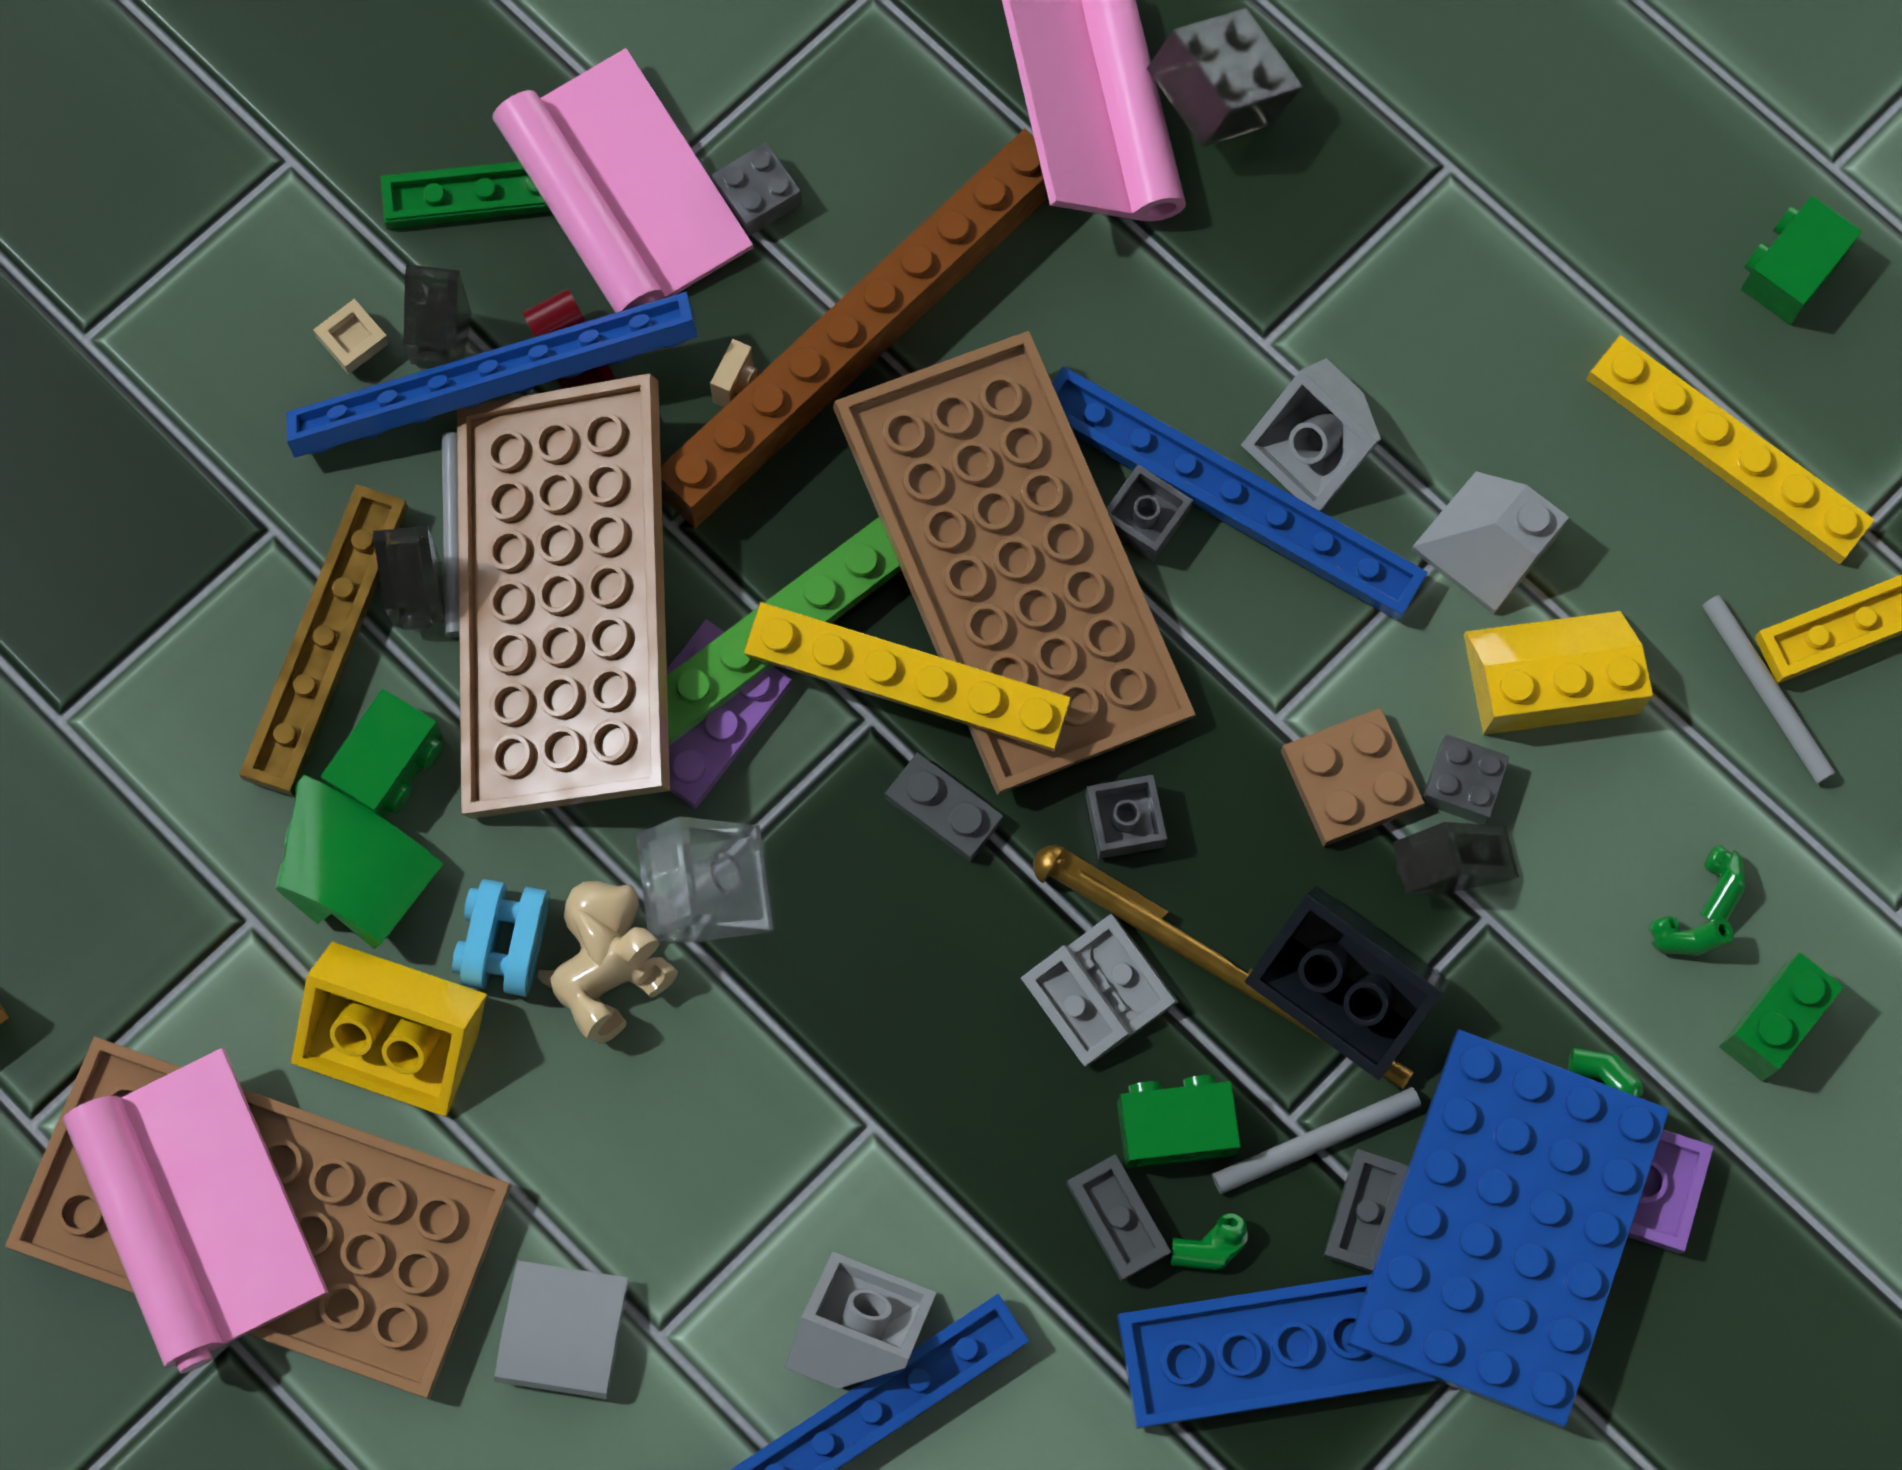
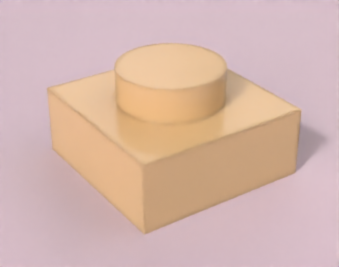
[313,298,390,375]
[710,339,758,407]

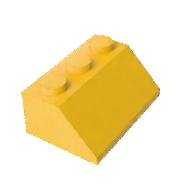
[1464,611,1653,735]
[291,941,487,1117]

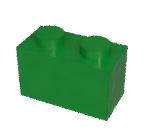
[1740,195,1863,325]
[320,688,443,819]
[1719,952,1844,1082]
[1117,1075,1240,1169]

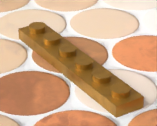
[239,484,408,796]

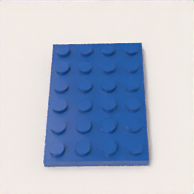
[1347,1029,1669,1428]

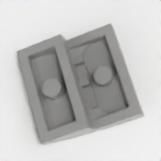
[1021,914,1178,1067]
[494,1260,628,1399]

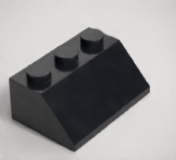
[1244,886,1451,1081]

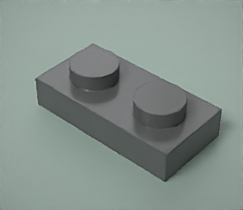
[885,752,1003,862]
[1322,1149,1409,1274]
[1066,1154,1171,1282]

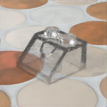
[636,816,773,943]

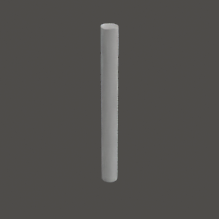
[442,432,460,638]
[1702,595,1835,784]
[1212,1087,1421,1194]

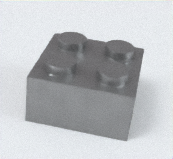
[712,142,802,237]
[1106,465,1193,562]
[1422,734,1510,826]
[1085,775,1167,859]

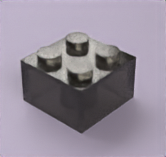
[1146,8,1303,148]

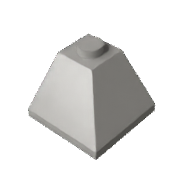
[1241,358,1381,511]
[1411,471,1569,614]
[785,1252,937,1389]

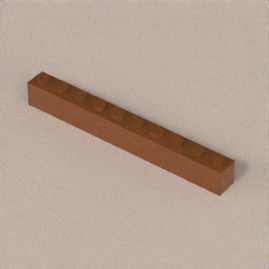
[661,128,1048,529]

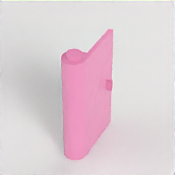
[1002,0,1186,221]
[493,48,754,313]
[63,1048,329,1374]

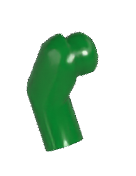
[1700,845,1746,921]
[1649,916,1734,956]
[1568,1047,1643,1097]
[1170,1213,1248,1270]

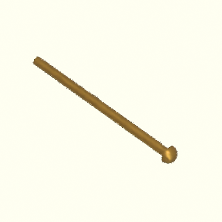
[1033,845,1414,1089]

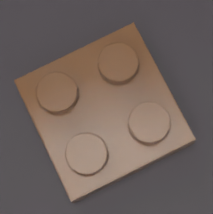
[1281,707,1424,847]

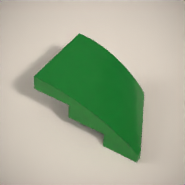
[275,775,444,949]

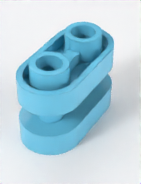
[452,879,550,997]

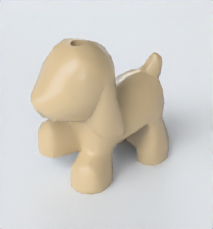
[537,881,678,1044]

